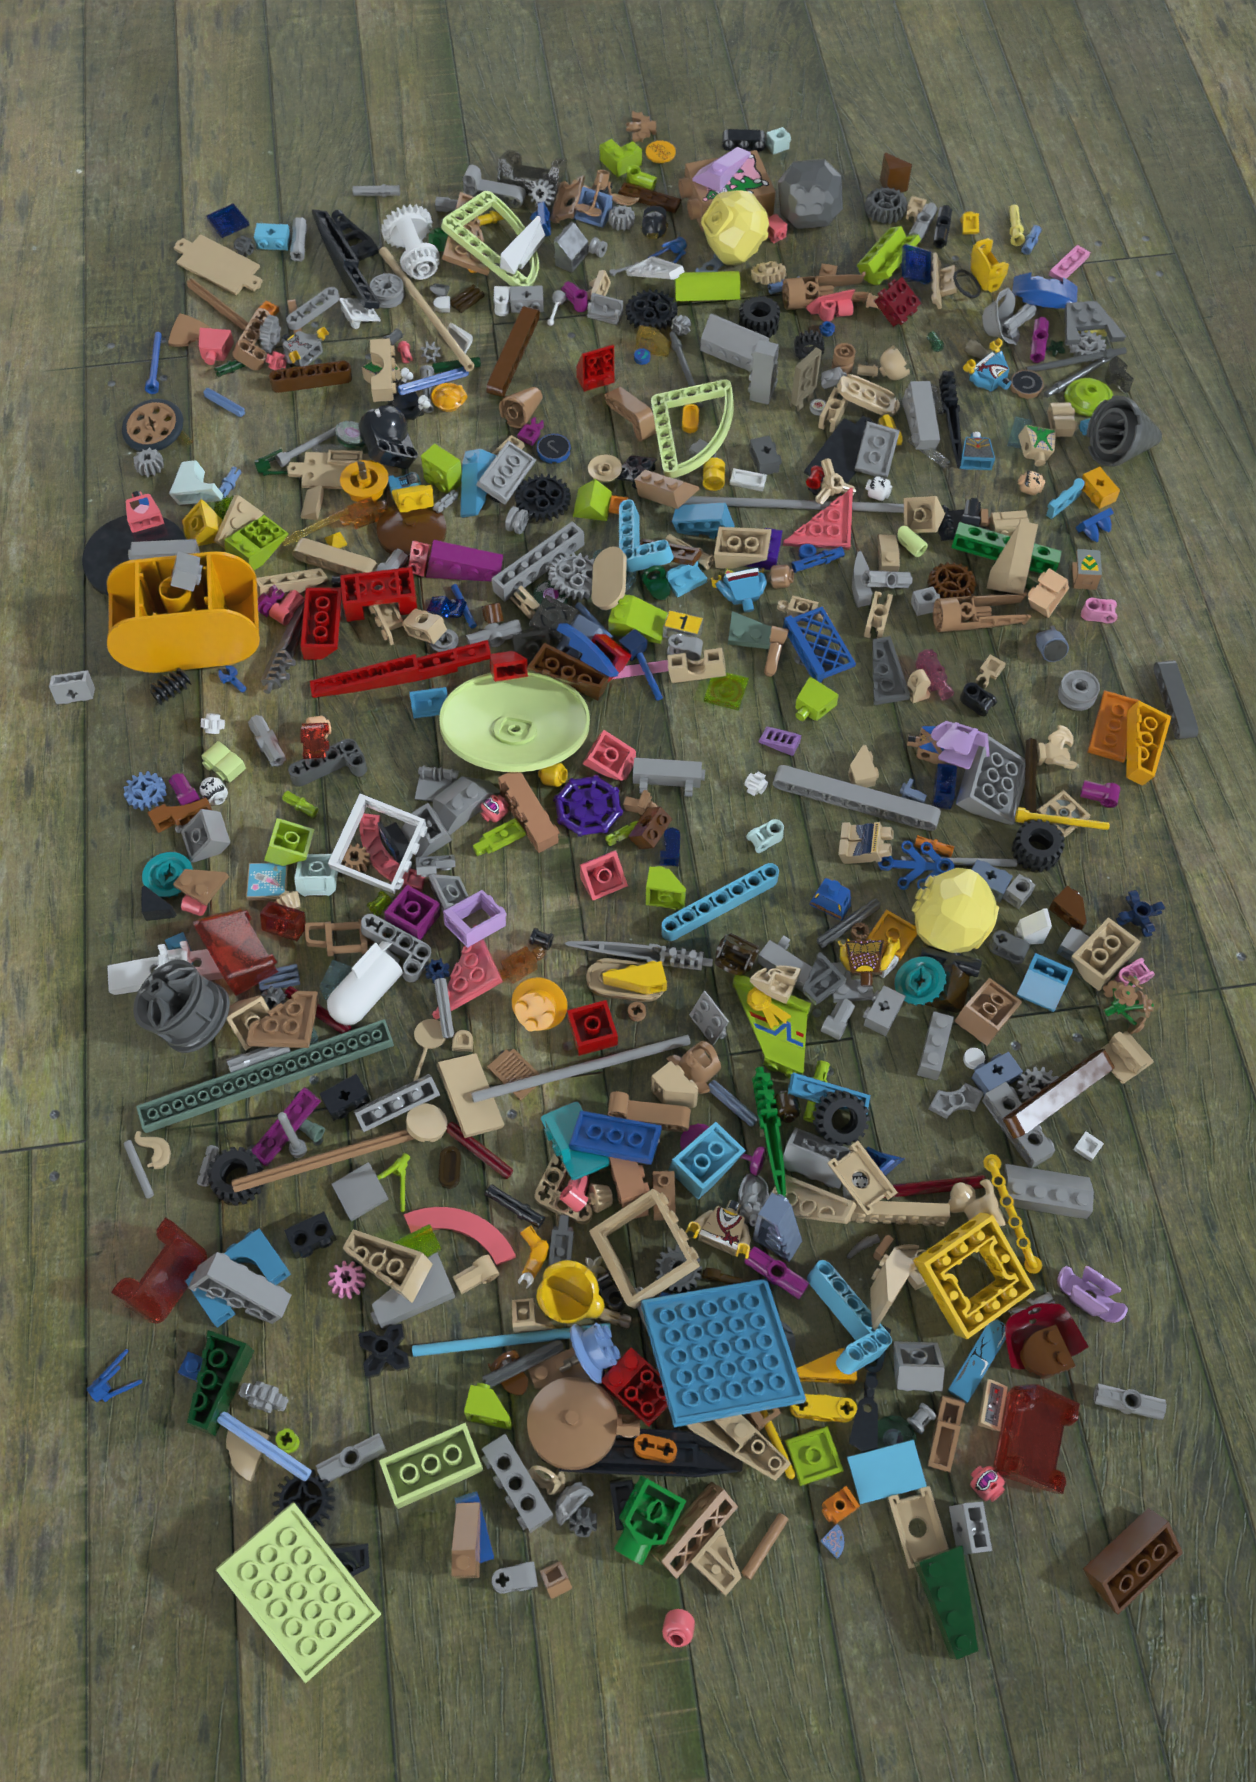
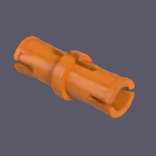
[914,835,955,858]

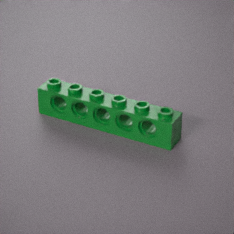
[951,522,1062,574]

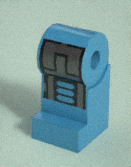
[388,472,422,499]

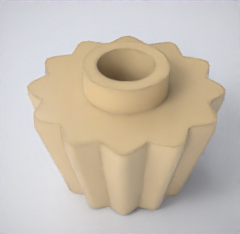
[273,891,301,915]
[587,1183,613,1213]

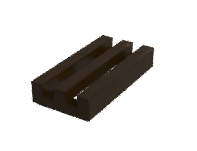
[450,284,485,313]

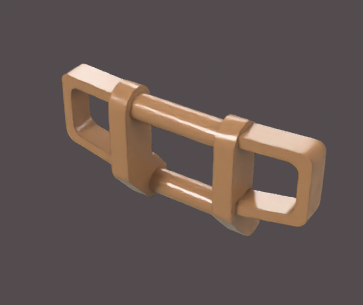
[305,918,386,957]

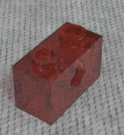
[260,901,306,941]

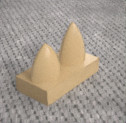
[586,270,611,300]

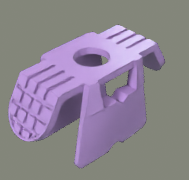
[931,721,990,769]
[1057,1266,1128,1323]

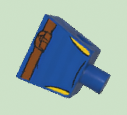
[809,878,851,921]

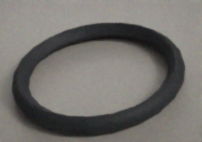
[953,269,981,298]

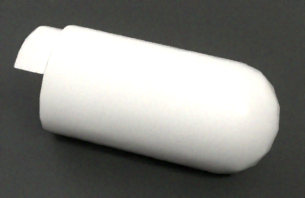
[327,941,403,1025]

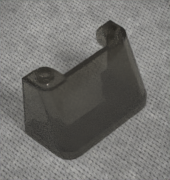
[497,150,567,198]

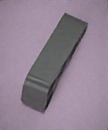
[288,739,367,787]

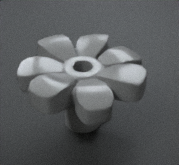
[739,1202,762,1226]

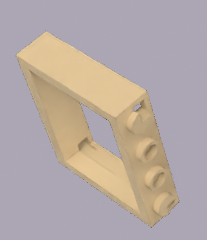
[589,1189,700,1309]

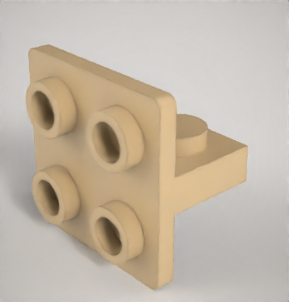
[1099,1031,1154,1084]

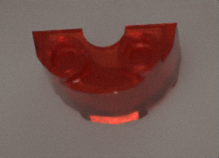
[300,722,329,759]

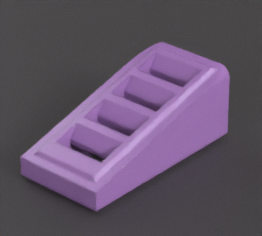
[759,727,801,756]

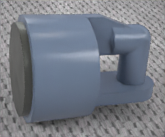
[1036,625,1069,662]

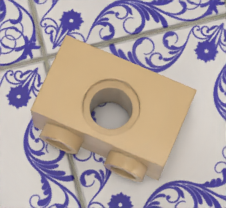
[402,608,447,644]

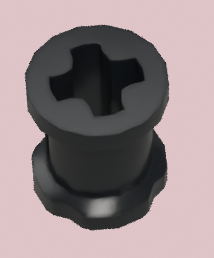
[529,928,554,950]

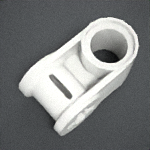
[494,286,511,316]

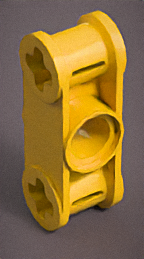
[790,1394,857,1423]

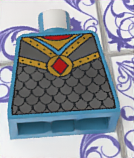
[959,432,995,470]

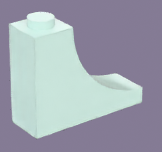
[169,460,223,505]

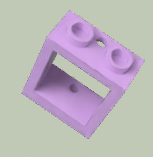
[443,890,506,948]

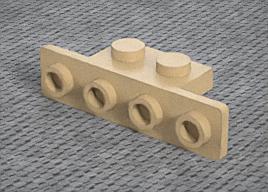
[931,252,957,309]
[368,603,403,646]

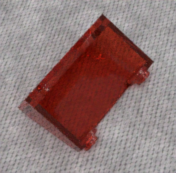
[193,908,278,996]
[111,1217,207,1324]
[993,1384,1080,1494]

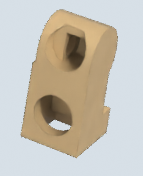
[907,669,931,703]

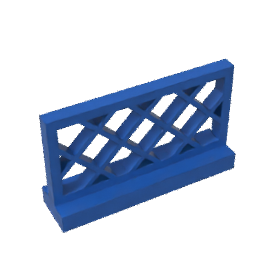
[783,606,856,683]

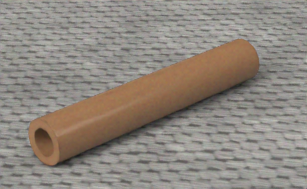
[741,1513,789,1580]

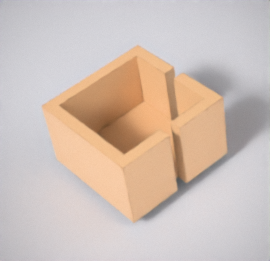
[1028,569,1069,618]

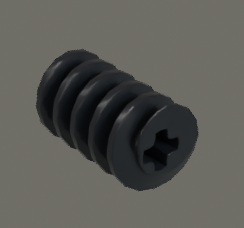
[149,667,191,706]

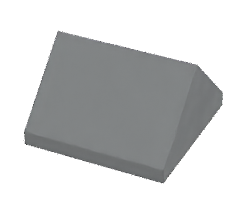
[429,874,469,912]

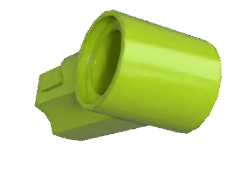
[626,165,657,190]

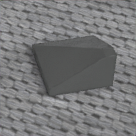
[430,283,450,297]

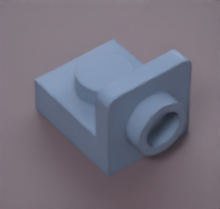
[899,778,927,803]

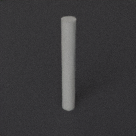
[123,1140,154,1198]

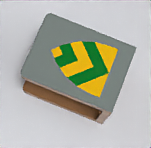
[1072,549,1102,590]

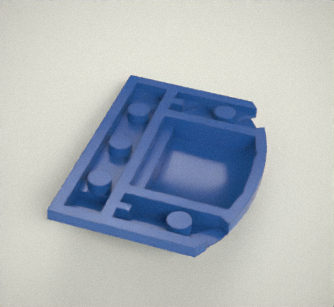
[1012,272,1078,308]

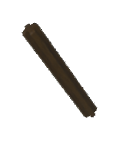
[1024,738,1037,823]

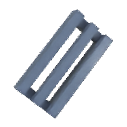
[257,964,301,993]

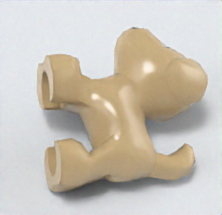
[948,1179,1008,1227]

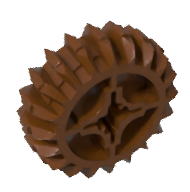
[927,562,976,598]

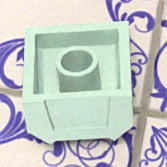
[295,854,338,897]

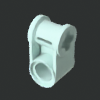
[746,819,784,853]

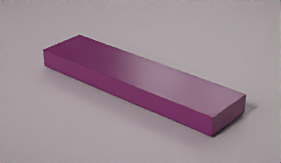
[251,1087,321,1166]

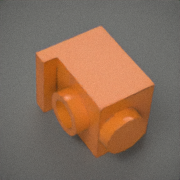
[822,1486,860,1525]

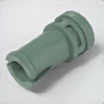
[298,1119,325,1142]

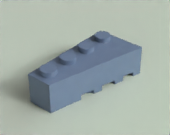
[753,1193,802,1262]

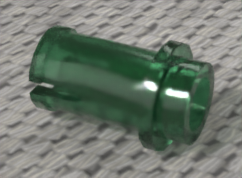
[926,331,944,352]

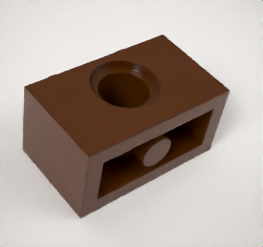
[628,806,672,849]

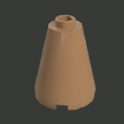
[499,387,543,428]

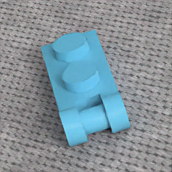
[1046,478,1085,519]

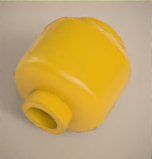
[538,763,568,787]

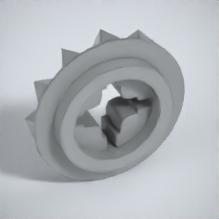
[430,629,459,652]

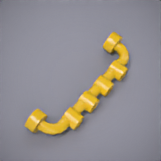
[983,1154,1043,1274]

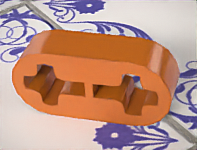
[634,1434,677,1463]

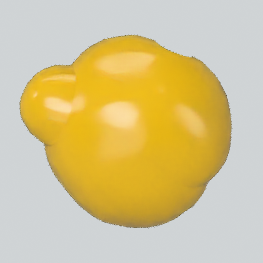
[536,1260,604,1324]

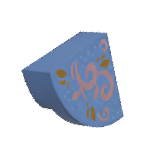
[820,1524,844,1559]

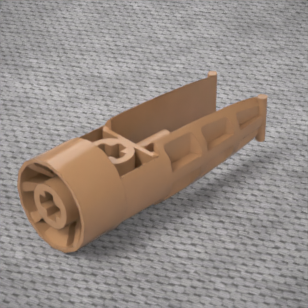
[782,272,869,310]
[933,592,1031,632]

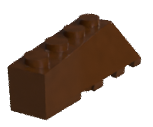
[527,643,609,701]

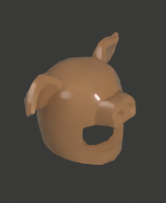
[667,1041,721,1094]

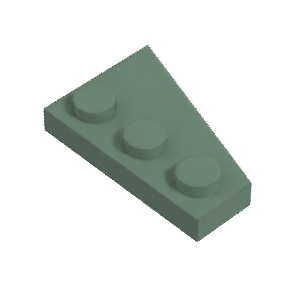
[728,611,782,650]

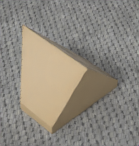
[512,1298,557,1334]

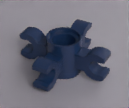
[1116,890,1165,938]

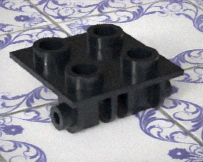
[616,455,657,489]
[938,505,965,541]

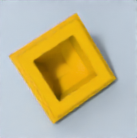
[324,532,347,548]

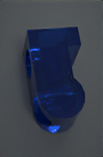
[660,827,681,866]

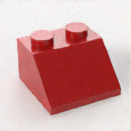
[580,634,632,682]

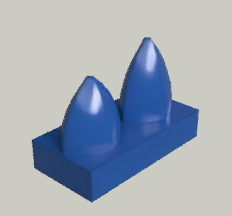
[530,201,551,237]
[1075,507,1114,542]

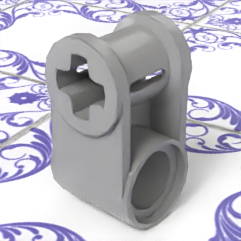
[667,634,703,661]
[492,1562,538,1594]

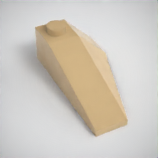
[986,521,1038,595]

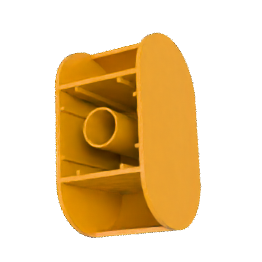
[107,551,260,673]

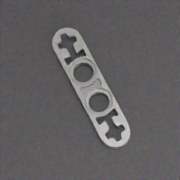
[286,287,339,330]

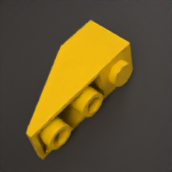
[602,961,667,995]

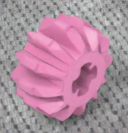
[328,1261,366,1299]

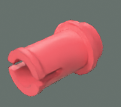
[397,341,413,363]

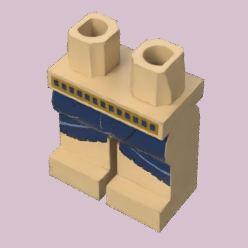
[838,822,894,864]

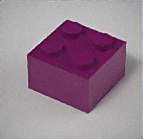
[385,885,440,940]

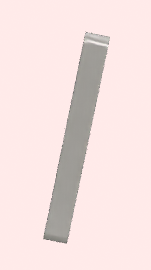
[773,765,941,831]

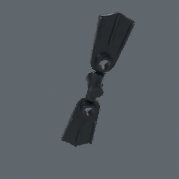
[849,1324,891,1452]

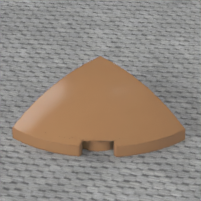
[168,313,211,347]

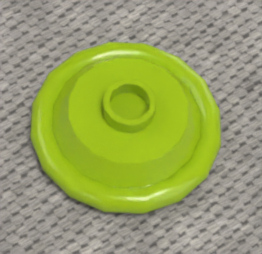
[1064,378,1113,417]

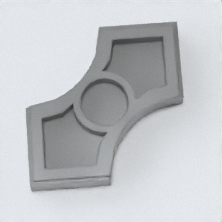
[928,1083,984,1119]

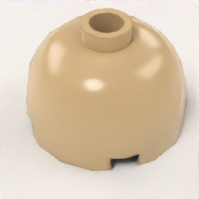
[879,345,910,381]

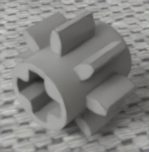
[671,314,691,336]
[421,341,441,362]

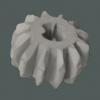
[528,179,555,206]
[608,205,635,231]
[134,447,164,477]

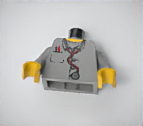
[281,327,329,367]

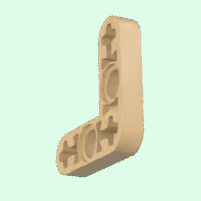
[535,1153,592,1224]

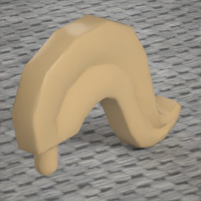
[134,1131,171,1169]

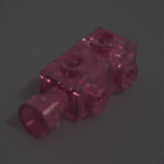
[916,649,954,700]

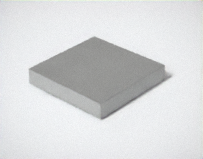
[332,1162,389,1221]

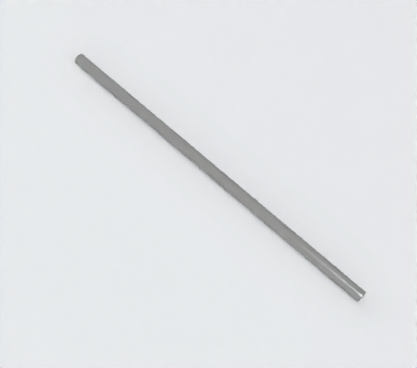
[684,496,904,513]

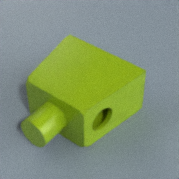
[795,677,839,721]

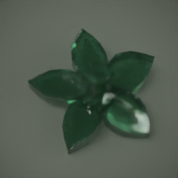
[1046,340,1065,357]

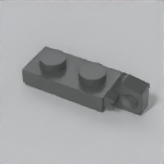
[548,1215,574,1267]

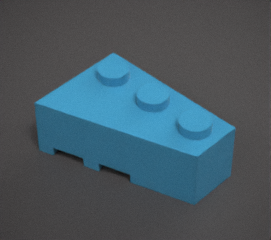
[672,502,734,539]

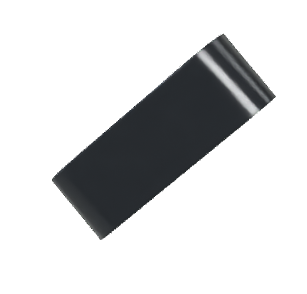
[722,129,766,152]

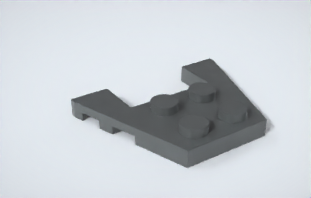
[1065,301,1126,345]

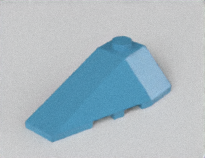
[460,449,497,518]

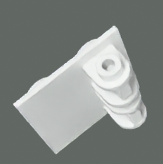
[339,298,380,329]

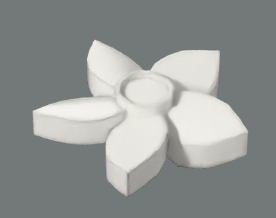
[586,1256,606,1278]

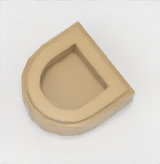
[452,1030,473,1052]

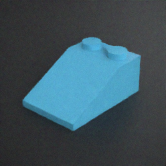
[668,1122,746,1199]

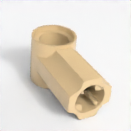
[453,1255,499,1294]

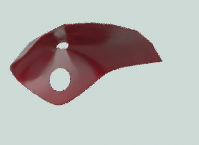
[1005,1303,1089,1369]

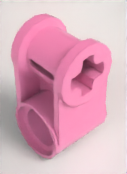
[1081,598,1117,623]
[1114,958,1155,987]

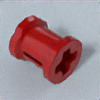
[806,465,825,489]

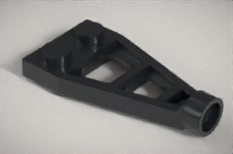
[331,209,379,261]

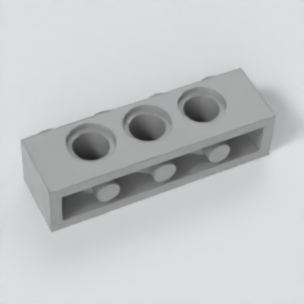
[353,1074,440,1132]
[982,1082,1055,1168]
[481,1434,554,1533]

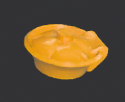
[430,383,467,412]

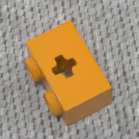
[1082,467,1120,509]

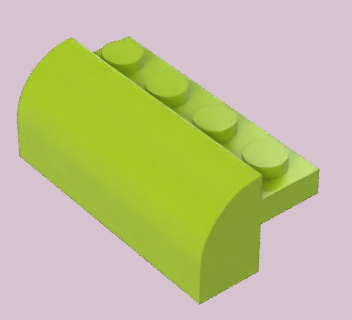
[856,226,921,285]
[674,271,740,301]

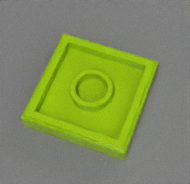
[785,1426,844,1486]

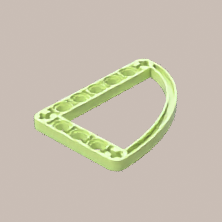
[441,191,539,286]
[651,379,734,478]

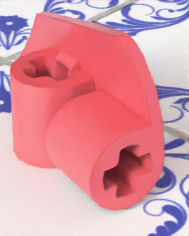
[806,289,855,321]

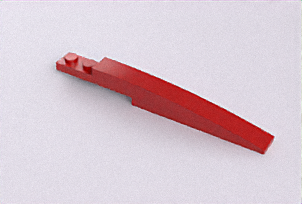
[309,640,491,698]

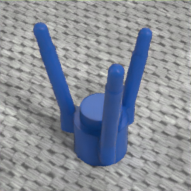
[648,237,687,264]
[87,1349,142,1402]

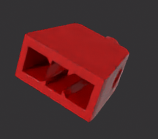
[490,651,528,682]

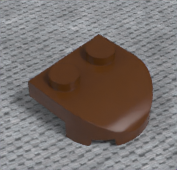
[1020,1325,1076,1379]

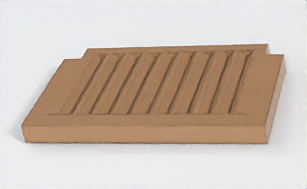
[487,1049,539,1101]

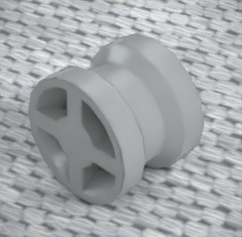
[588,237,607,258]

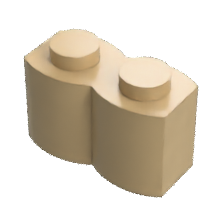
[1047,402,1077,437]

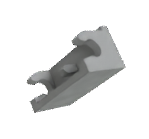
[587,293,623,325]

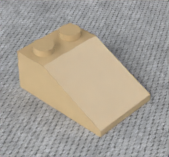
[714,527,772,569]
[870,1249,915,1330]

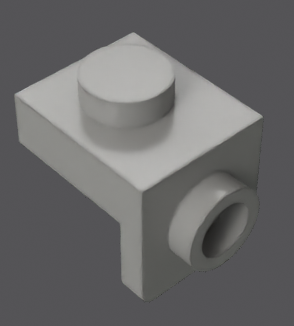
[821,366,847,389]

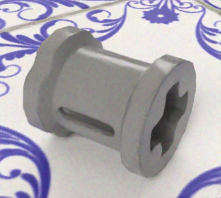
[907,1403,937,1434]

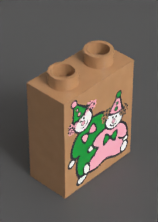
[678,150,776,231]

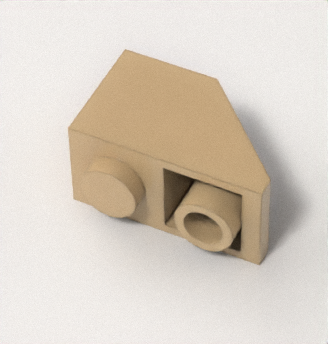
[848,745,879,788]

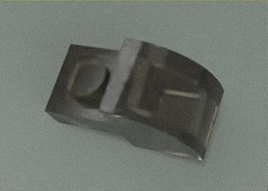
[1105,356,1134,393]

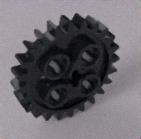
[626,289,678,333]
[515,473,571,522]

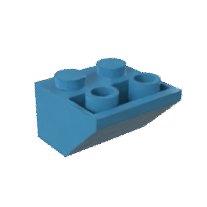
[1016,953,1073,1012]

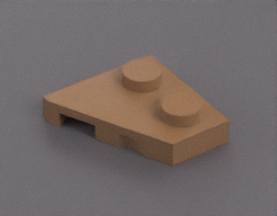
[173,869,229,906]

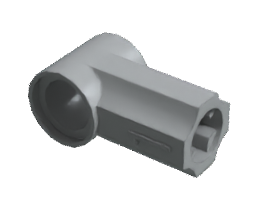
[821,998,855,1040]

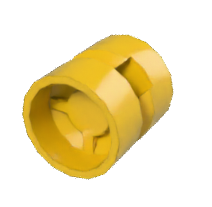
[703,458,725,491]

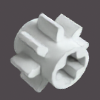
[201,713,225,734]
[744,772,768,796]

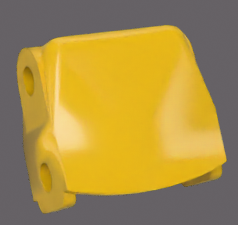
[971,238,1009,292]

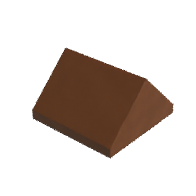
[880,152,913,192]

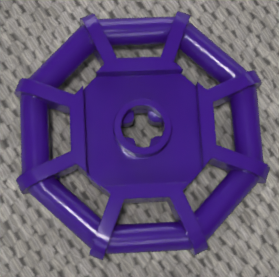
[553,775,623,837]

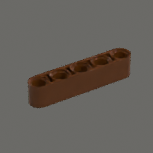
[269,361,352,393]

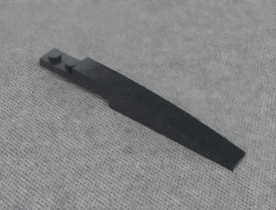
[312,209,380,309]

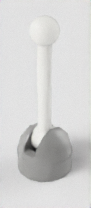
[547,290,566,326]

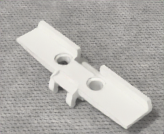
[108,941,247,995]

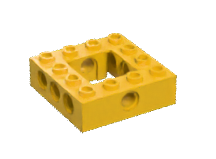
[913,1212,1035,1339]

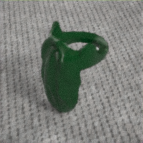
[640,565,671,601]

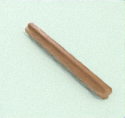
[186,278,249,331]

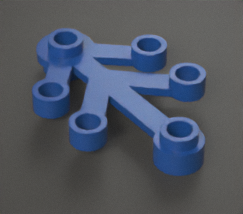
[878,841,954,890]

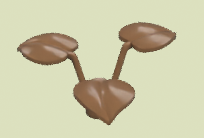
[572,170,639,216]

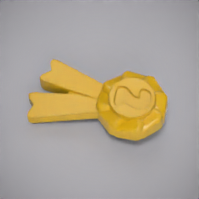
[747,987,791,1029]

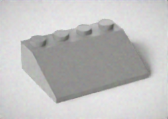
[956,736,1025,825]

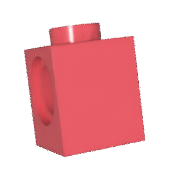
[767,214,787,243]

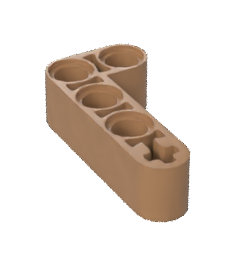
[232,308,270,371]
[605,387,656,442]
[608,1092,691,1132]

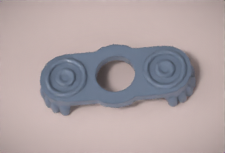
[695,254,724,272]

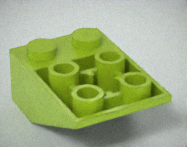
[224,515,288,570]

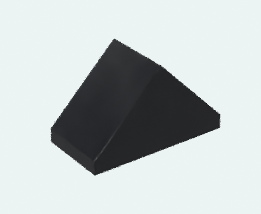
[141,885,177,921]

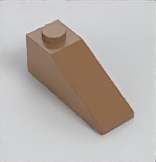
[451,1503,480,1578]

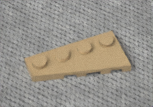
[770,1175,857,1224]

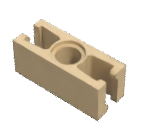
[818,387,849,433]
[864,591,893,638]

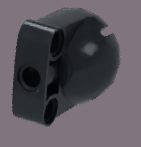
[359,405,418,469]

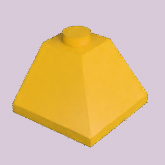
[182,499,222,546]

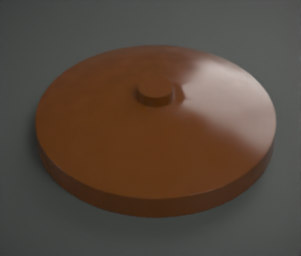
[377,504,447,559]

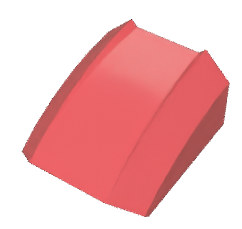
[583,730,636,781]

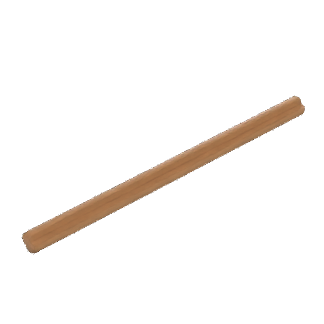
[231,1129,415,1192]

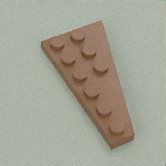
[442,192,489,276]

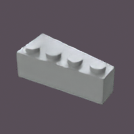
[748,340,778,405]
[188,1252,291,1324]

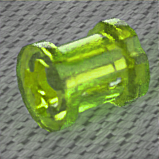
[367,890,393,916]

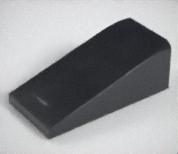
[609,1477,634,1531]

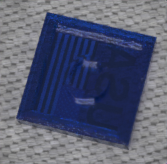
[206,203,250,238]
[902,244,931,284]

